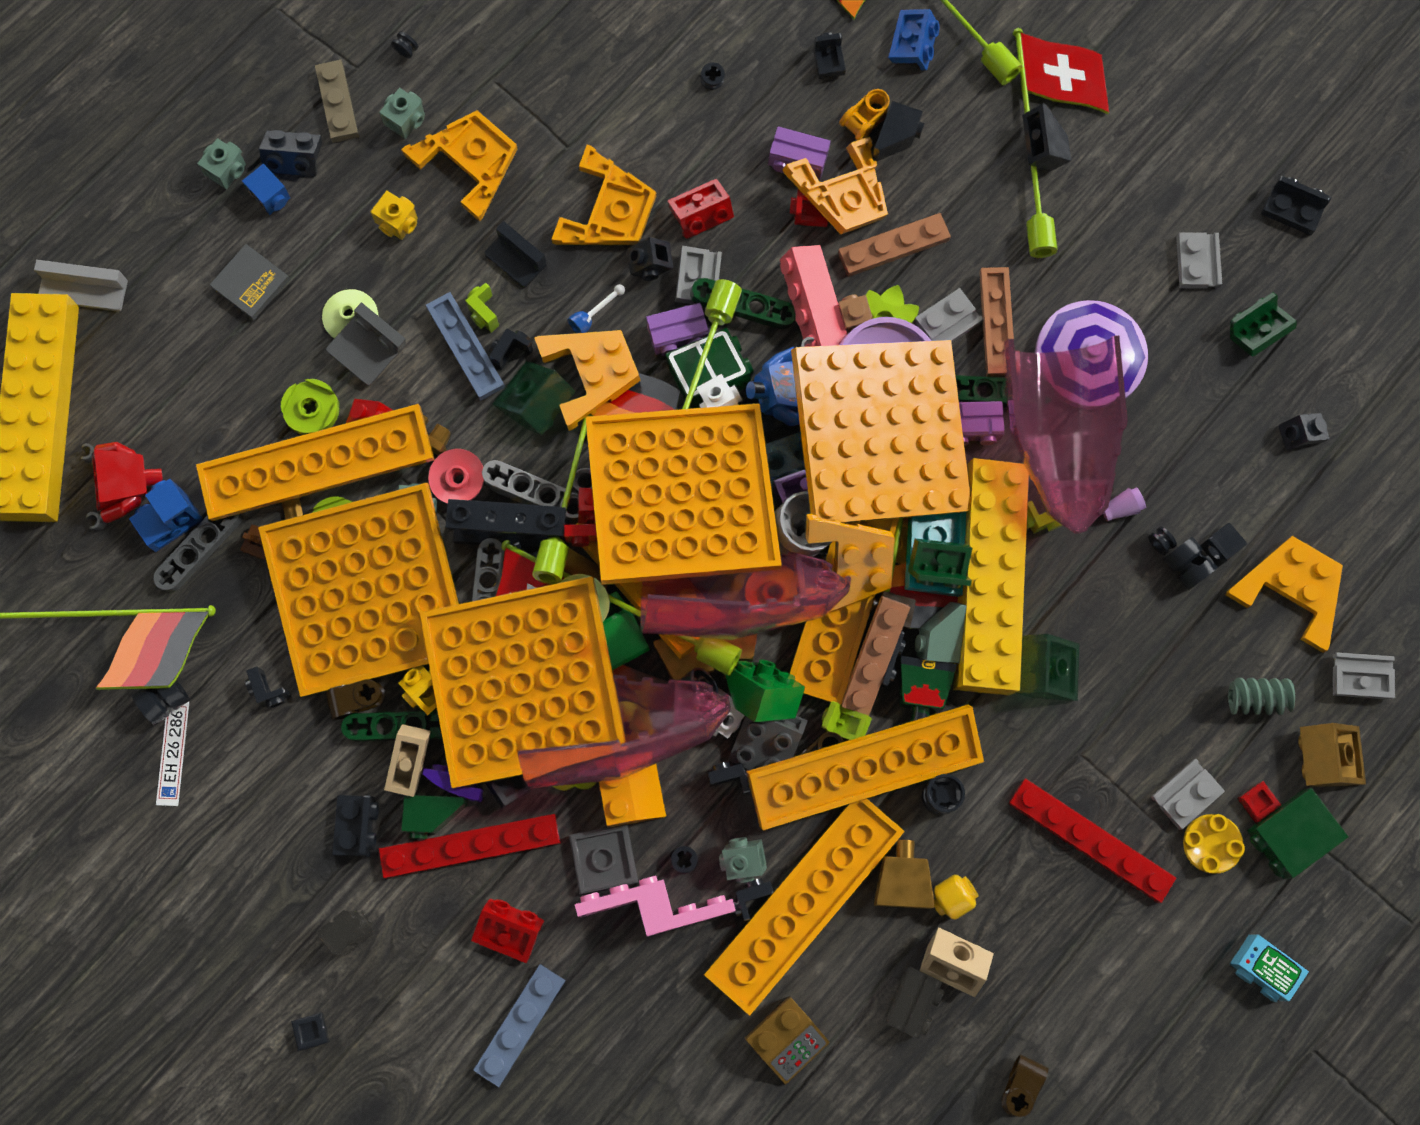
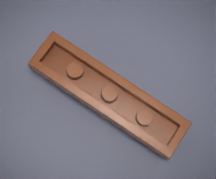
[838,213,951,277]
[979,267,1016,377]
[841,596,910,716]

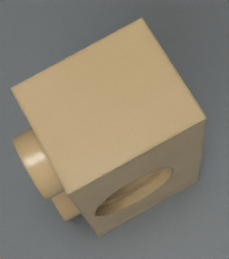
[384,724,431,797]
[920,927,994,997]

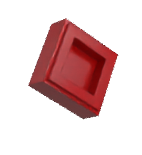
[1237,781,1281,823]

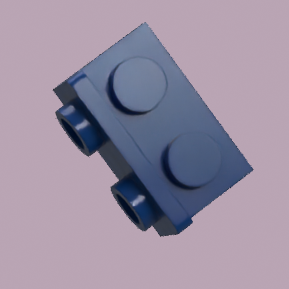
[889,9,939,70]

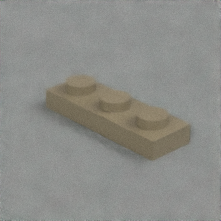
[315,60,359,143]

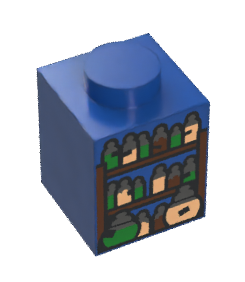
[242,164,290,215]

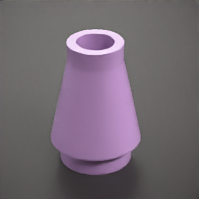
[1100,487,1146,521]

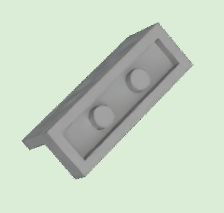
[34,260,128,311]

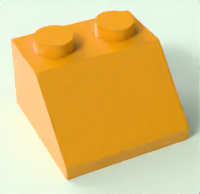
[596,759,666,827]

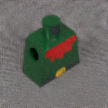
[898,656,957,722]

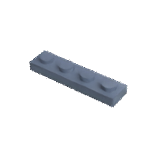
[426,292,505,401]
[473,964,566,1087]

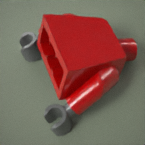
[81,442,163,531]

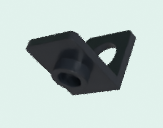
[1200,523,1247,567]

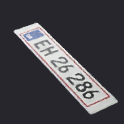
[156,702,189,806]

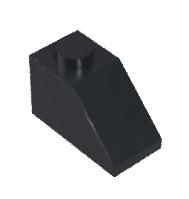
[872,101,925,162]
[1022,104,1071,172]

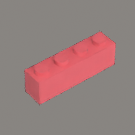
[780,245,847,347]

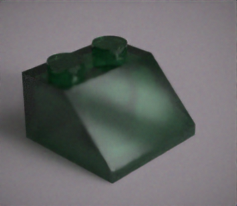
[493,361,576,435]
[1016,634,1080,701]

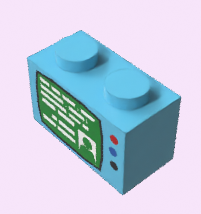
[1230,935,1309,1002]

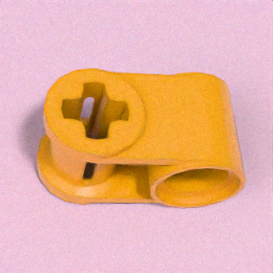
[839,89,890,141]

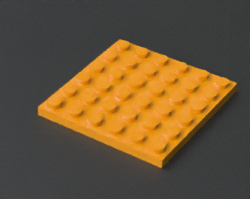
[791,340,971,523]
[586,403,781,585]
[258,483,459,697]
[420,576,628,788]

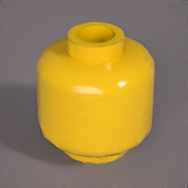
[934,875,979,920]

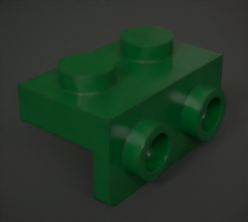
[1230,292,1297,357]
[908,538,973,589]

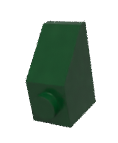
[402,795,468,839]

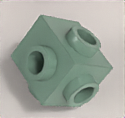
[379,88,425,139]
[197,138,246,190]
[719,837,767,883]

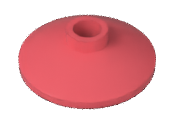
[428,449,484,504]

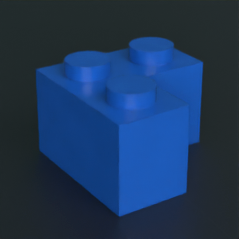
[129,479,204,552]

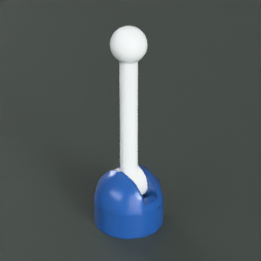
[567,284,625,333]

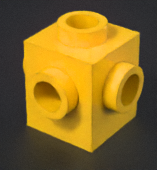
[370,190,418,240]
[399,666,437,715]

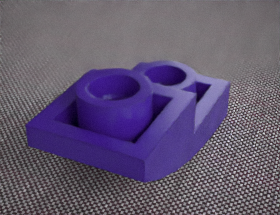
[423,764,484,803]

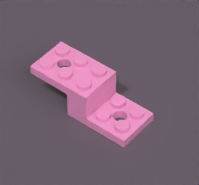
[575,876,736,936]

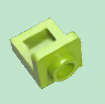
[465,283,499,333]
[1027,501,1070,534]
[822,701,872,741]

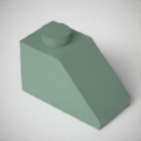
[915,602,967,663]

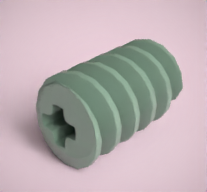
[1228,677,1295,715]

